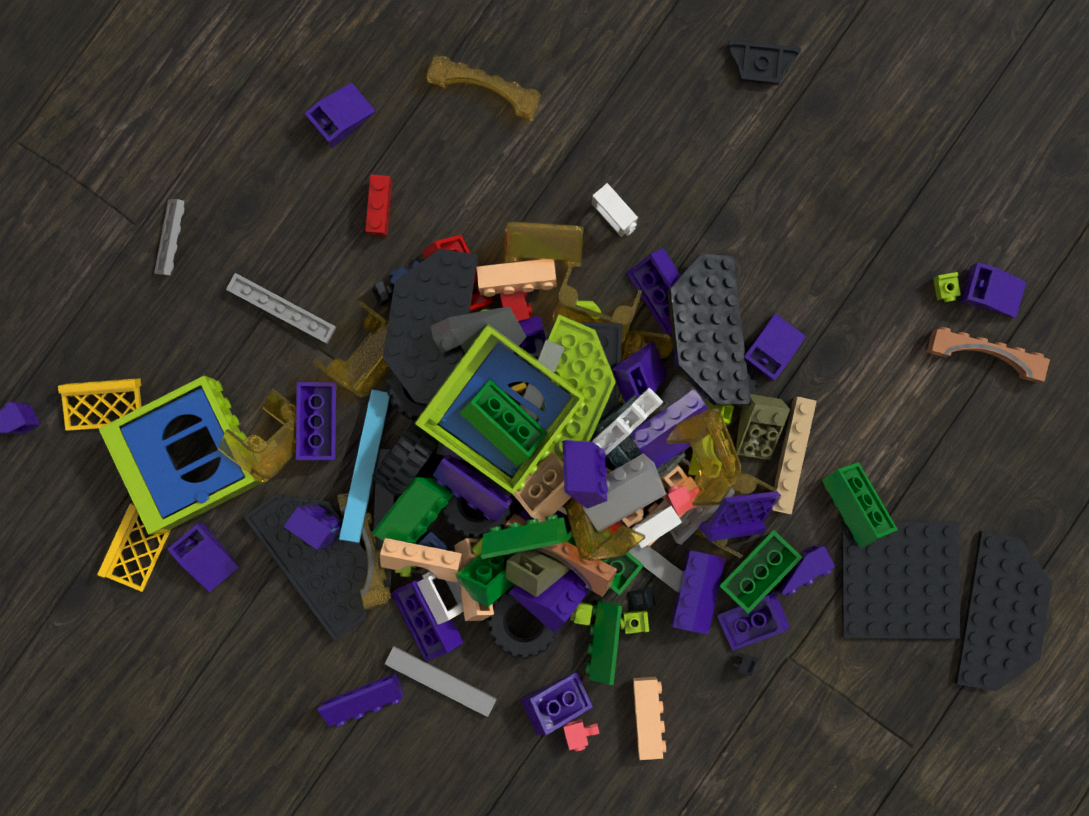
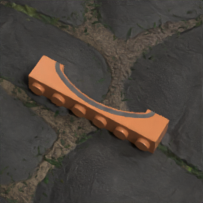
[927,327,1050,383]
[504,514,617,597]

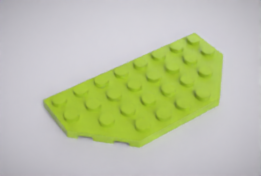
[519,314,616,467]

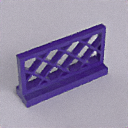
[698,491,781,541]

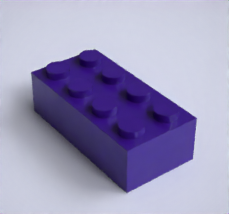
[284,504,342,550]

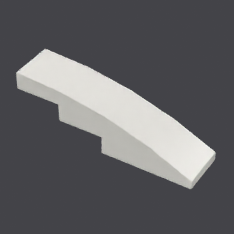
[592,387,663,455]

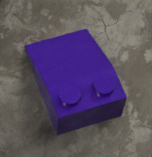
[717,591,790,651]
[520,672,593,735]

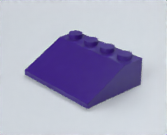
[509,569,590,633]

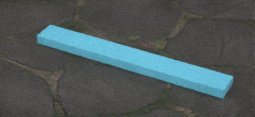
[339,390,390,543]

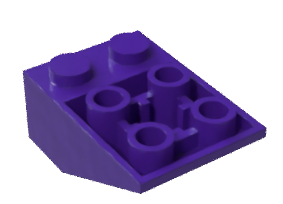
[305,83,376,148]
[960,262,1026,318]
[744,313,806,382]
[612,341,667,404]
[0,402,40,434]
[167,523,239,592]
[776,544,835,596]

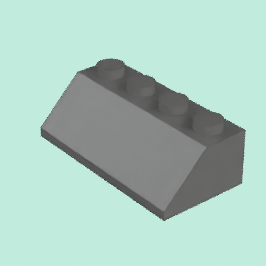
[581,453,666,532]

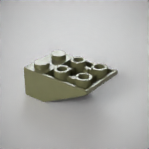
[735,394,790,460]
[506,549,571,597]

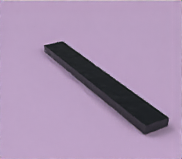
[371,449,395,604]

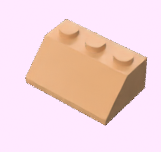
[514,451,571,522]

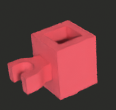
[664,484,703,516]
[563,719,599,751]

